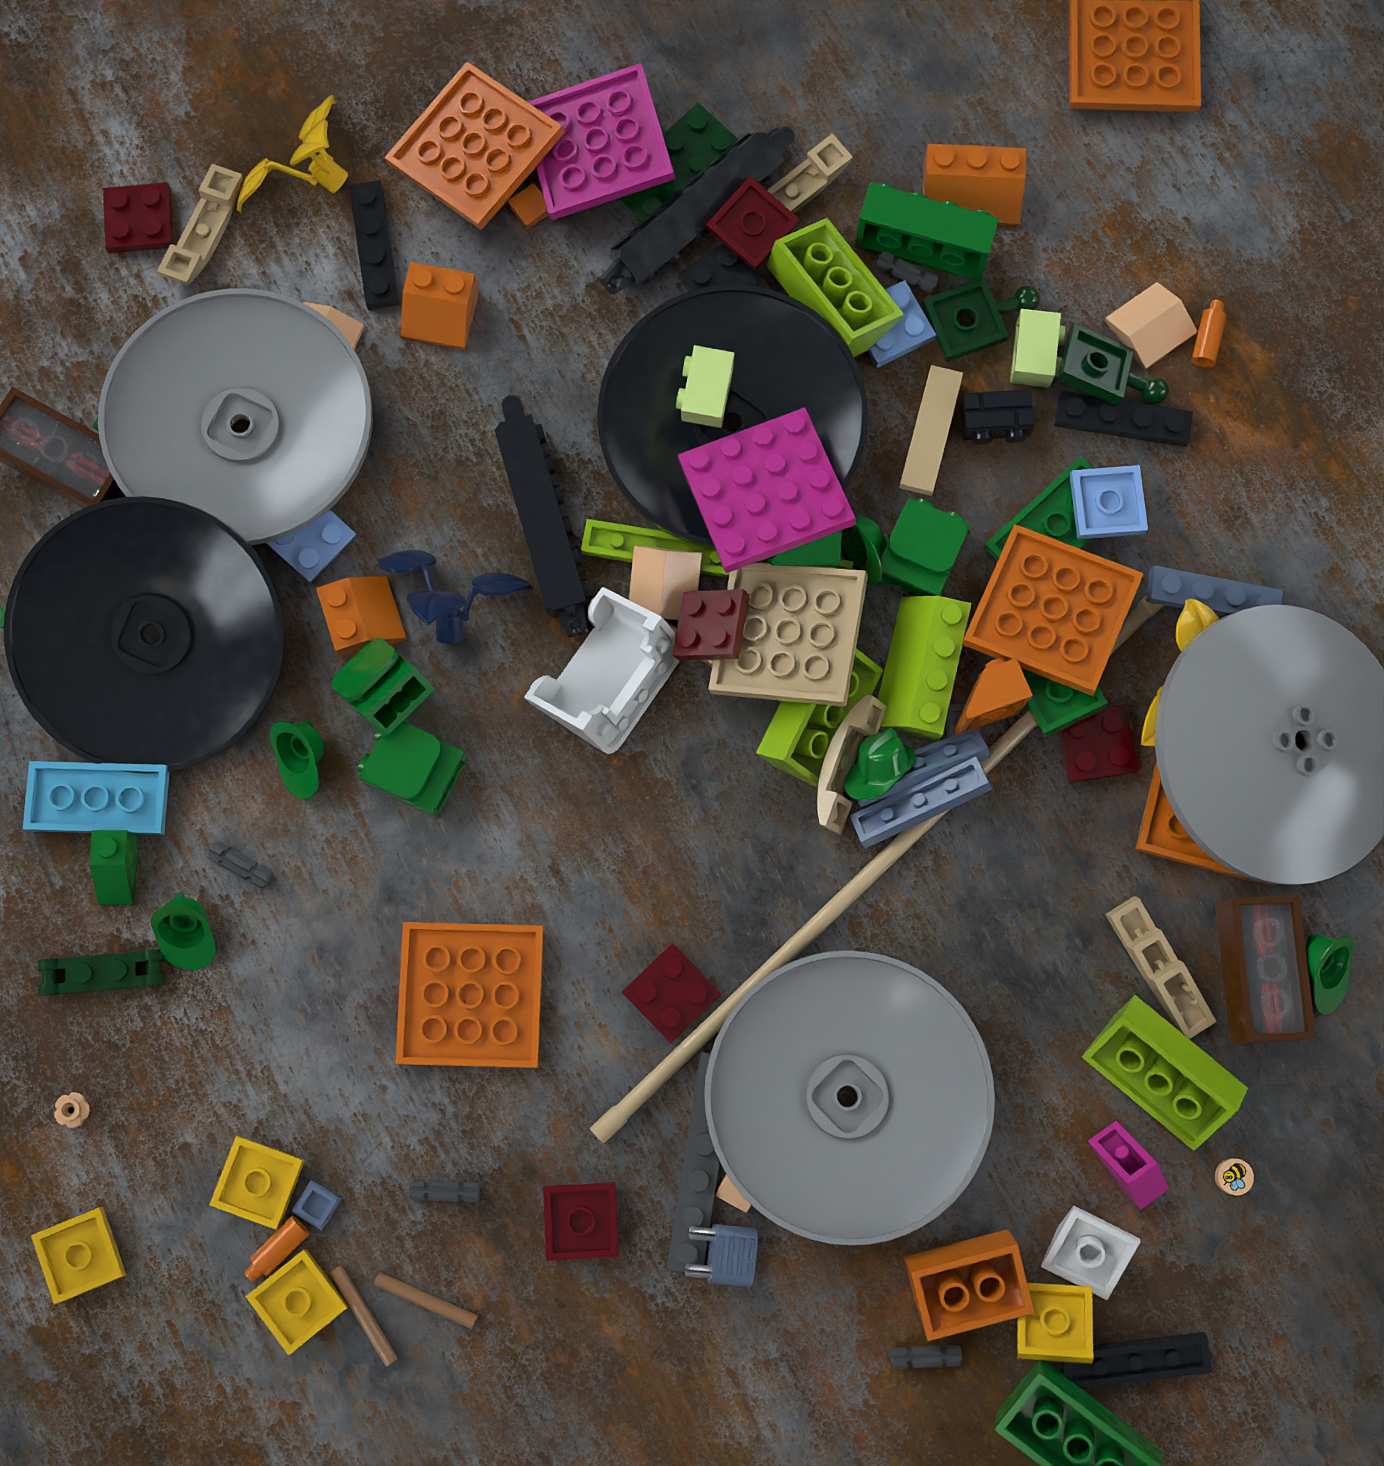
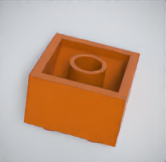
[400,262,479,350]
[316,576,407,660]
[954,657,1033,734]

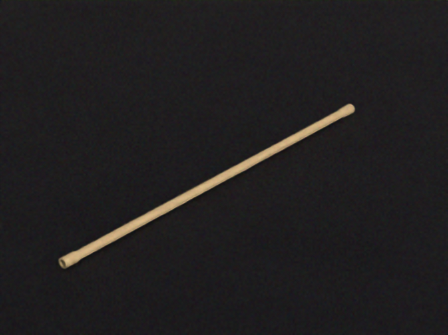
[589,595,1165,1144]

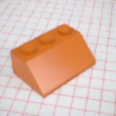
[922,143,1026,227]
[904,1229,1034,1341]

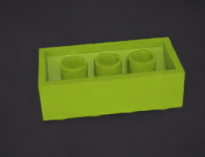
[767,218,904,357]
[878,596,972,742]
[756,648,884,788]
[1082,995,1248,1151]

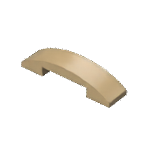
[767,133,853,214]
[157,164,243,285]
[817,694,887,835]

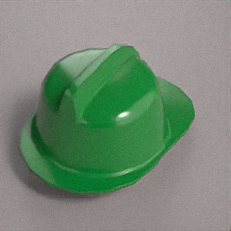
[841,516,887,586]
[270,720,325,799]
[844,728,916,801]
[150,892,216,970]
[1305,933,1355,1015]

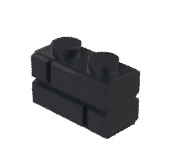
[960,389,1034,445]

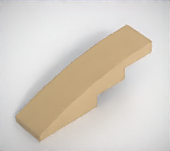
[899,365,963,496]
[1105,896,1217,1039]

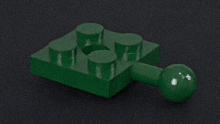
[922,278,1040,362]
[1057,323,1169,405]

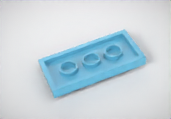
[23,761,170,835]

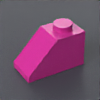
[1088,1120,1169,1210]

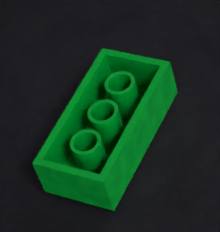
[854,183,999,281]
[994,1360,1163,1466]

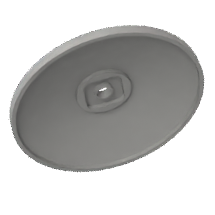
[98,288,373,545]
[1155,605,1384,885]
[704,950,995,1245]

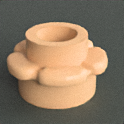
[54,1092,90,1128]

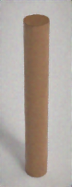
[329,1265,399,1367]
[373,1272,478,1329]

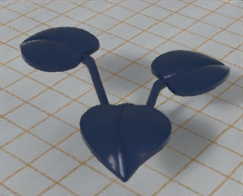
[378,550,533,644]

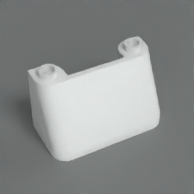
[524,587,680,754]

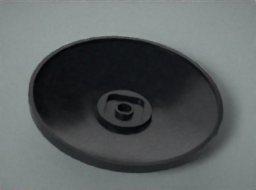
[597,284,868,549]
[3,496,286,774]

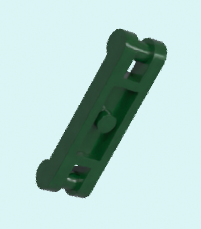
[37,949,165,996]

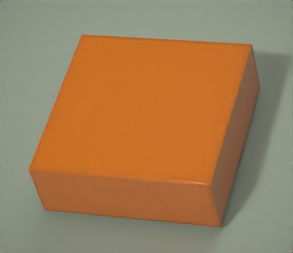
[508,183,549,230]

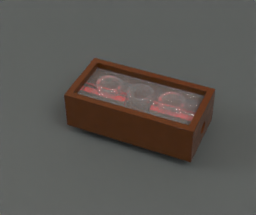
[0,387,121,508]
[1215,895,1316,1044]

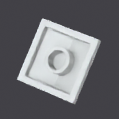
[1041,1206,1140,1300]

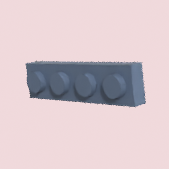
[1146,566,1283,616]
[857,727,991,807]
[850,757,992,848]

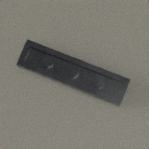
[348,180,400,310]
[1054,391,1193,447]
[1060,1332,1212,1388]

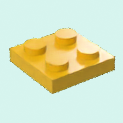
[210,1136,305,1230]
[31,1207,126,1305]
[245,1249,349,1356]
[1017,1283,1093,1364]

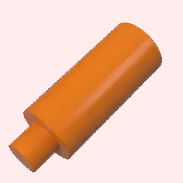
[1191,300,1227,368]
[244,1215,310,1282]

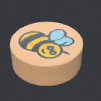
[1215,1158,1254,1195]

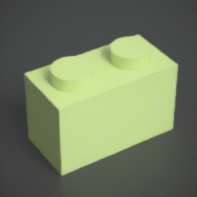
[1010,309,1065,388]
[676,345,735,428]

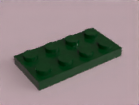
[615,102,738,223]

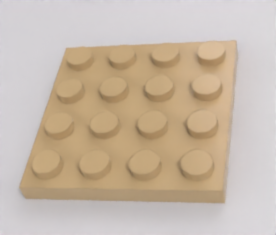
[708,563,868,707]

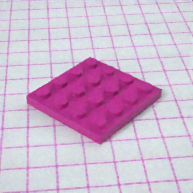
[528,63,676,220]
[678,407,856,573]

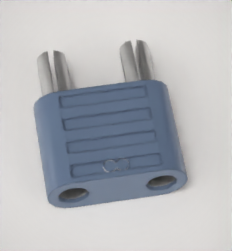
[685,1224,758,1287]

